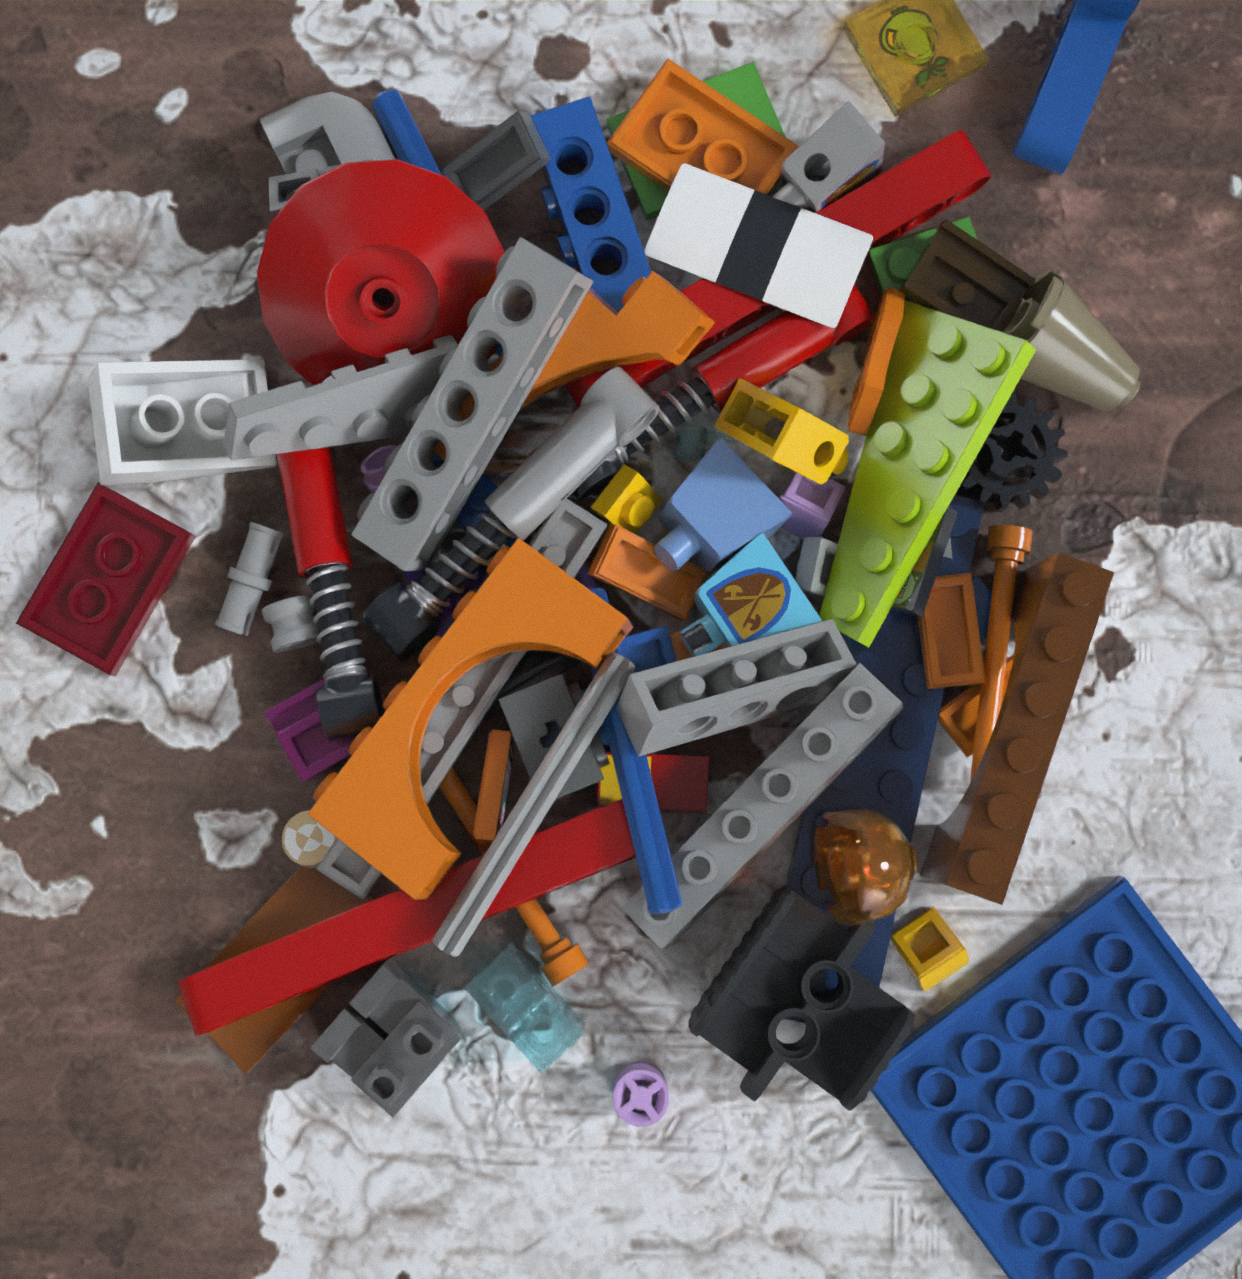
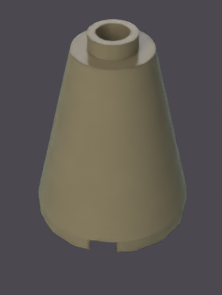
[1003,270,1141,412]

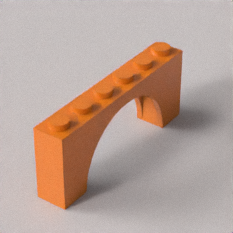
[308,538,633,900]

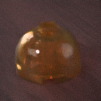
[813,810,918,926]

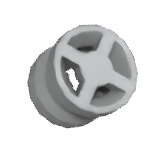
[261,595,321,653]

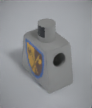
[772,101,885,213]

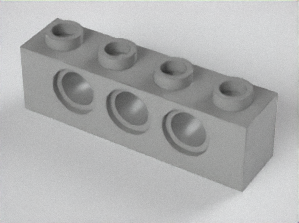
[616,619,857,757]

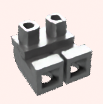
[310,958,462,1118]

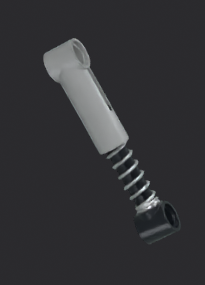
[362,367,660,661]

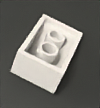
[88,359,277,485]

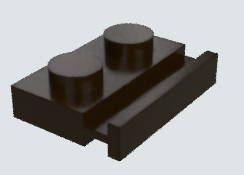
[899,219,1036,332]

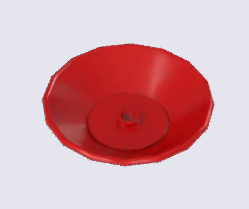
[257,159,505,386]

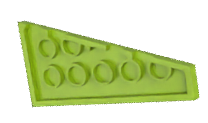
[819,300,1036,648]

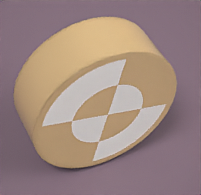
[282,810,337,868]

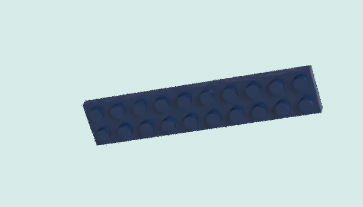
[785,495,985,1023]

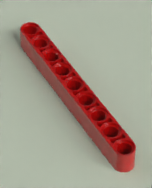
[565,130,992,408]
[177,799,636,1036]

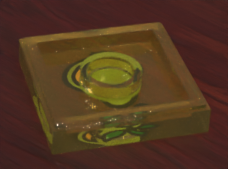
[843,0,989,117]

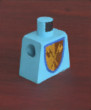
[679,533,822,657]

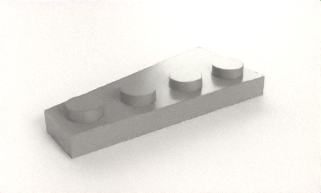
[224,334,458,460]

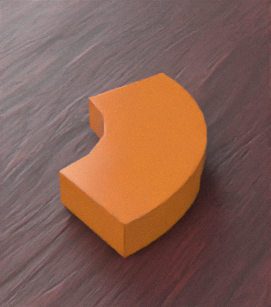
[847,287,905,436]

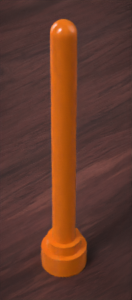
[970,525,1033,782]
[439,767,589,987]

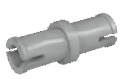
[215,522,284,636]

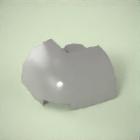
[260,92,396,192]

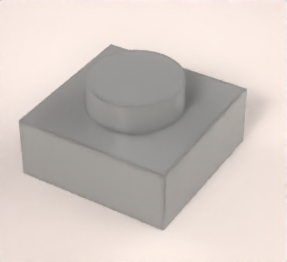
[795,536,838,601]

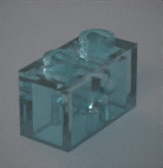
[464,942,585,1073]

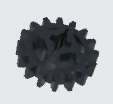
[958,391,1068,512]

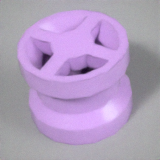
[613,1062,669,1127]

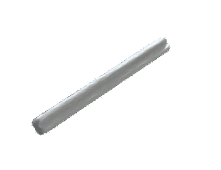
[433,652,635,957]

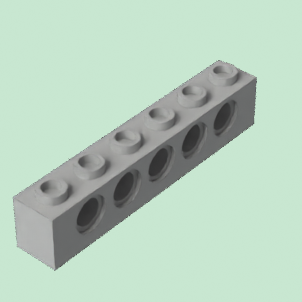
[351,237,594,571]
[621,663,904,950]

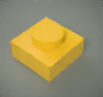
[591,464,663,534]

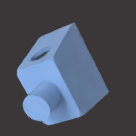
[654,437,792,572]

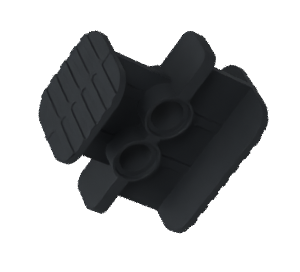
[688,885,915,1111]

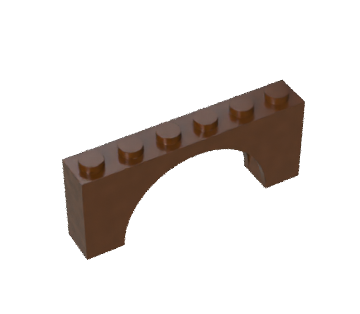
[920,553,1114,905]

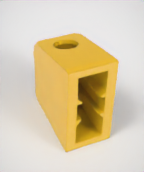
[714,378,849,485]

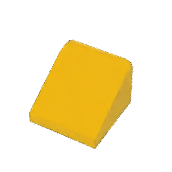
[890,906,969,992]

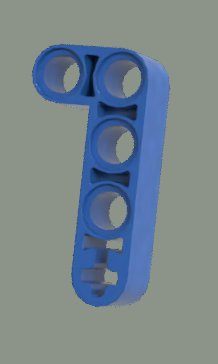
[1012,0,1140,176]

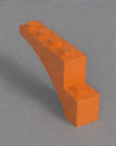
[433,271,716,461]

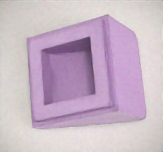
[779,471,846,540]

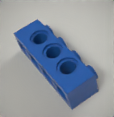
[530,96,651,312]

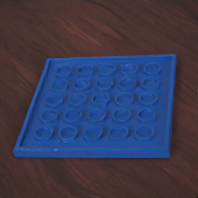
[870,876,1242,1279]

